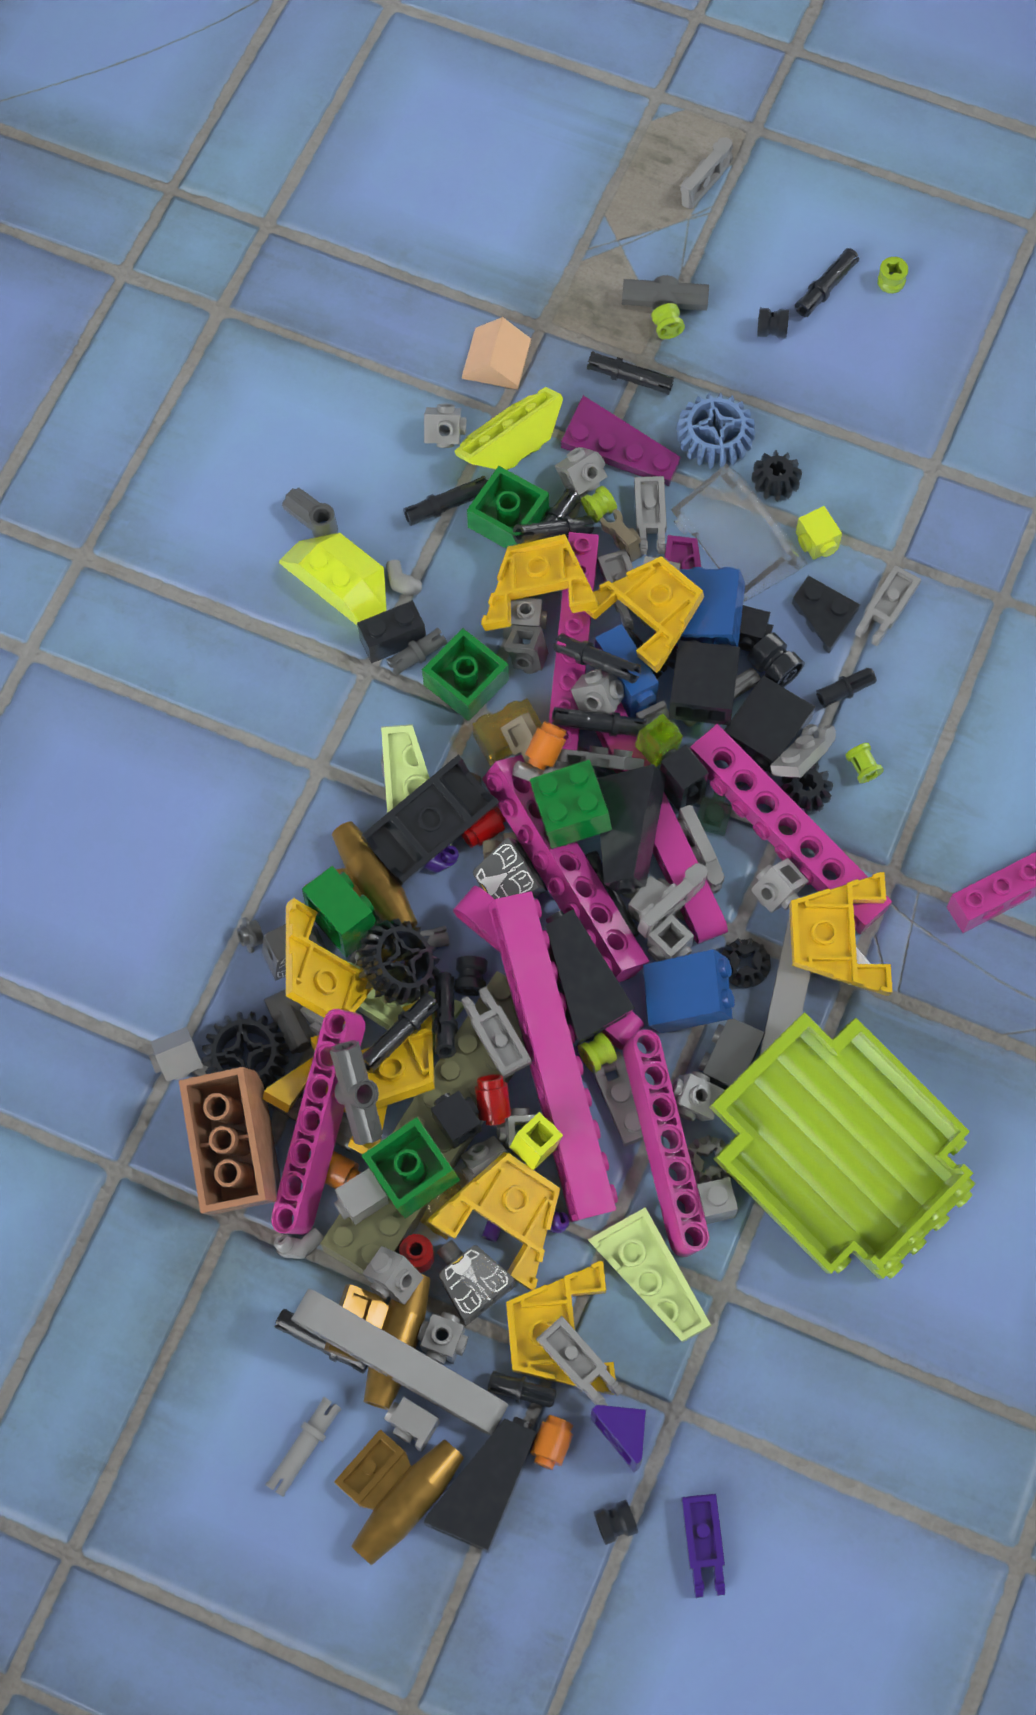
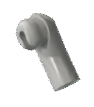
[386,560,422,596]
[512,761,554,782]
[274,1227,324,1259]

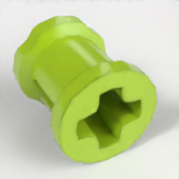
[845,743,884,783]

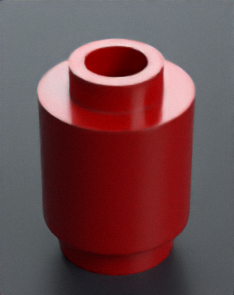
[461,807,506,848]
[475,1074,511,1126]
[399,1234,434,1273]

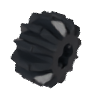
[751,450,802,502]
[780,763,833,815]

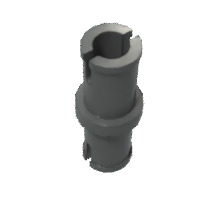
[386,628,447,676]

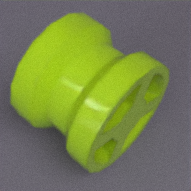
[877,257,908,294]
[651,303,685,339]
[581,486,617,523]
[578,1033,617,1073]

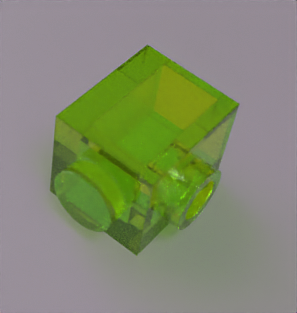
[635,713,683,767]

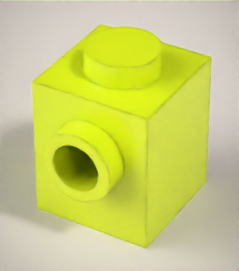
[795,506,842,560]
[509,1112,563,1170]

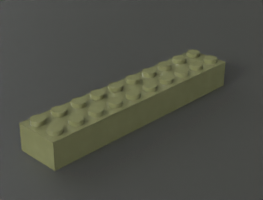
[321,971,525,1277]

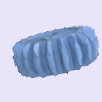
[676,392,755,469]

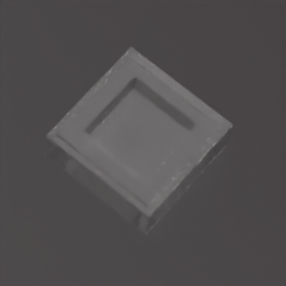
[459,1253,507,1302]

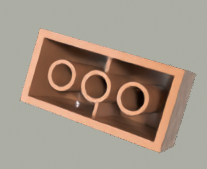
[179,1067,281,1215]

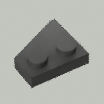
[557,746,645,770]

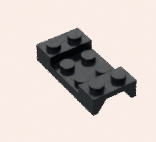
[361,754,499,886]

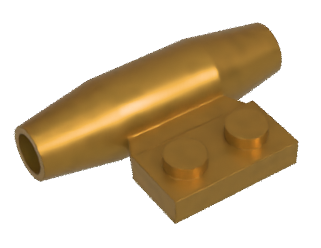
[305,821,418,929]
[324,1274,431,1410]
[334,1429,464,1566]

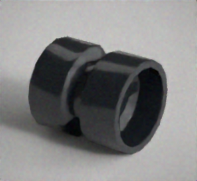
[747,632,805,687]

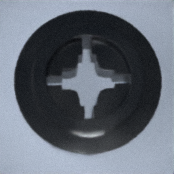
[722,938,771,988]

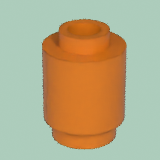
[525,721,566,770]
[325,1150,361,1189]
[530,1415,574,1470]

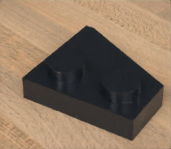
[792,575,860,653]

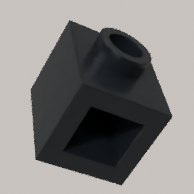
[738,605,774,651]
[431,1091,482,1149]

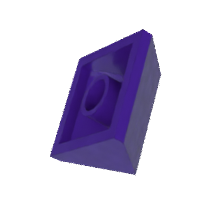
[590,1405,646,1473]

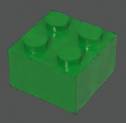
[467,466,549,549]
[422,628,509,721]
[529,759,612,849]
[302,866,376,958]
[361,1117,460,1219]

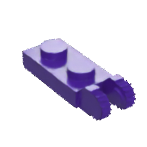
[681,1494,725,1598]

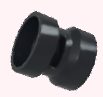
[757,307,789,338]
[454,956,488,996]
[594,1499,638,1545]

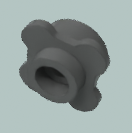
[237,917,263,953]

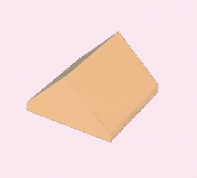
[462,317,531,390]

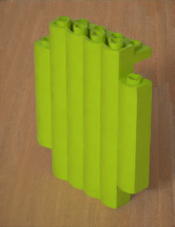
[709,1012,976,1279]

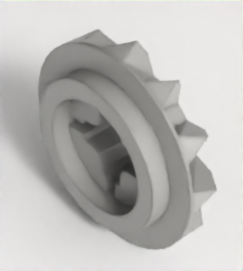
[687,1135,731,1184]

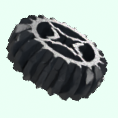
[355,918,440,1006]
[202,1011,289,1090]

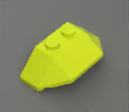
[454,387,563,470]
[279,533,387,625]

